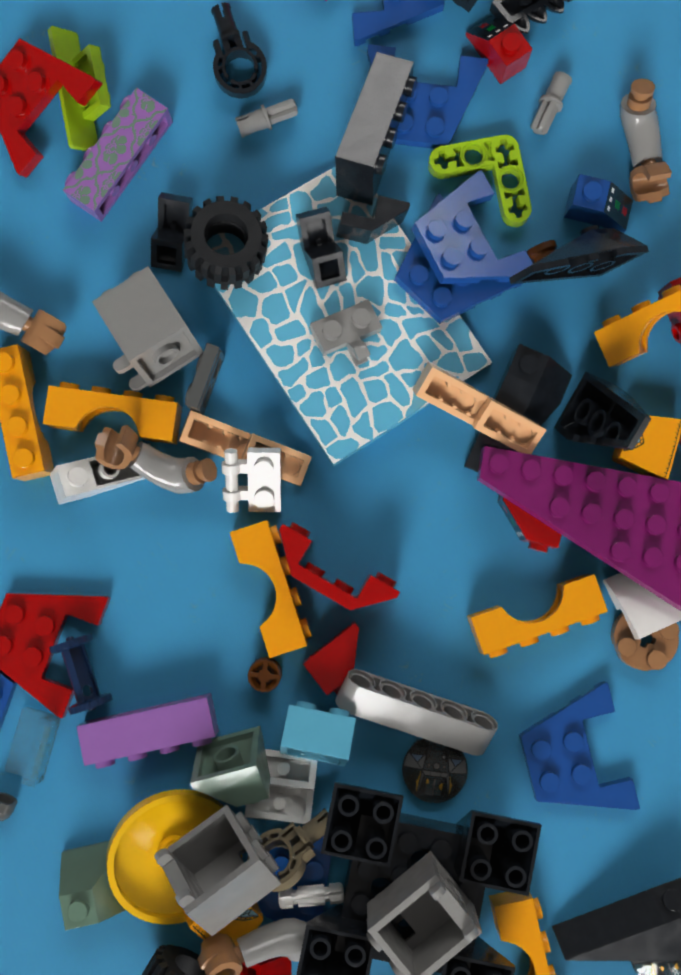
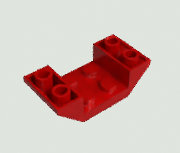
[279,522,400,610]

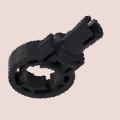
[211,3,267,99]

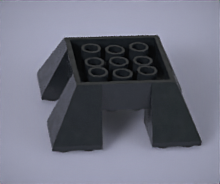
[296,782,542,975]

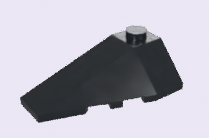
[509,225,649,284]
[464,344,572,472]
[554,372,651,450]
[552,878,681,962]

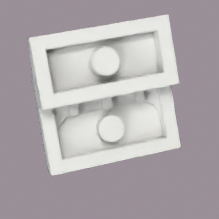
[603,573,681,640]
[245,749,318,824]

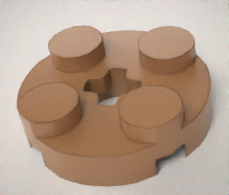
[611,613,680,671]

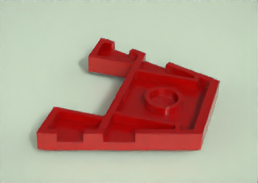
[0,38,103,178]
[0,593,111,718]

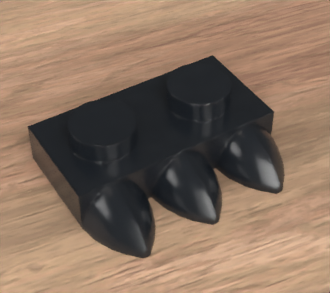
[490,0,564,34]

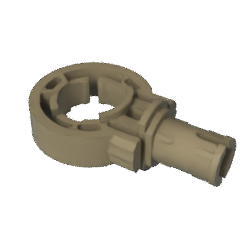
[247,808,328,892]

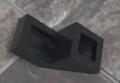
[151,192,193,272]
[336,195,410,244]
[296,207,347,289]

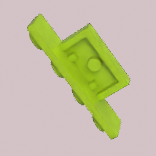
[47,26,111,151]

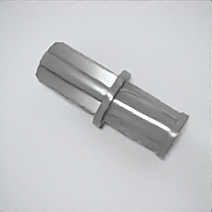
[530,71,572,135]
[235,99,298,138]

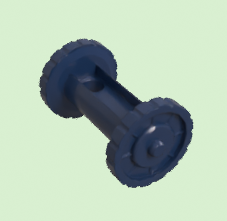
[49,633,113,715]

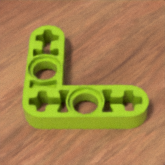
[428,135,532,227]

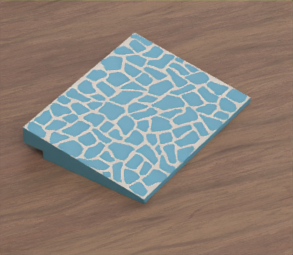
[207,166,492,466]

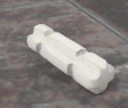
[278,882,344,909]

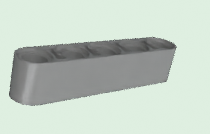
[335,669,498,756]

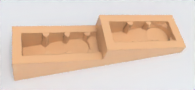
[412,362,546,454]
[178,410,312,486]

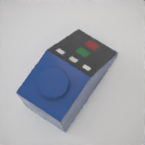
[564,174,633,232]

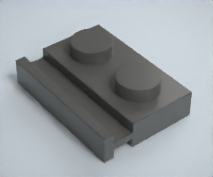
[185,343,225,415]

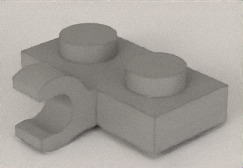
[309,299,383,366]

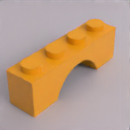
[594,285,681,367]
[0,344,54,481]
[43,382,182,445]
[229,520,312,658]
[467,574,608,658]
[489,892,556,975]

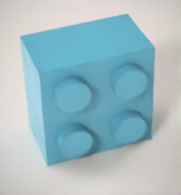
[280,701,356,766]

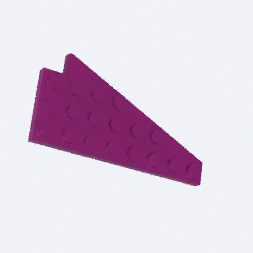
[477,446,681,611]

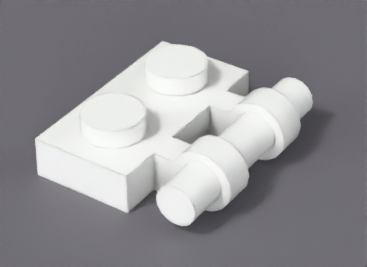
[221,447,281,513]

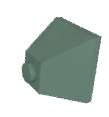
[190,726,270,807]
[59,840,125,931]

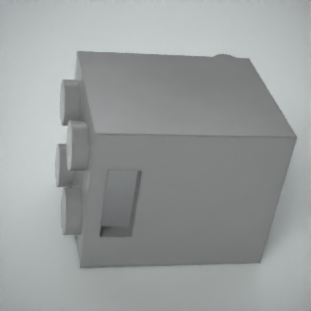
[92,266,204,392]
[154,805,281,936]
[366,851,482,975]

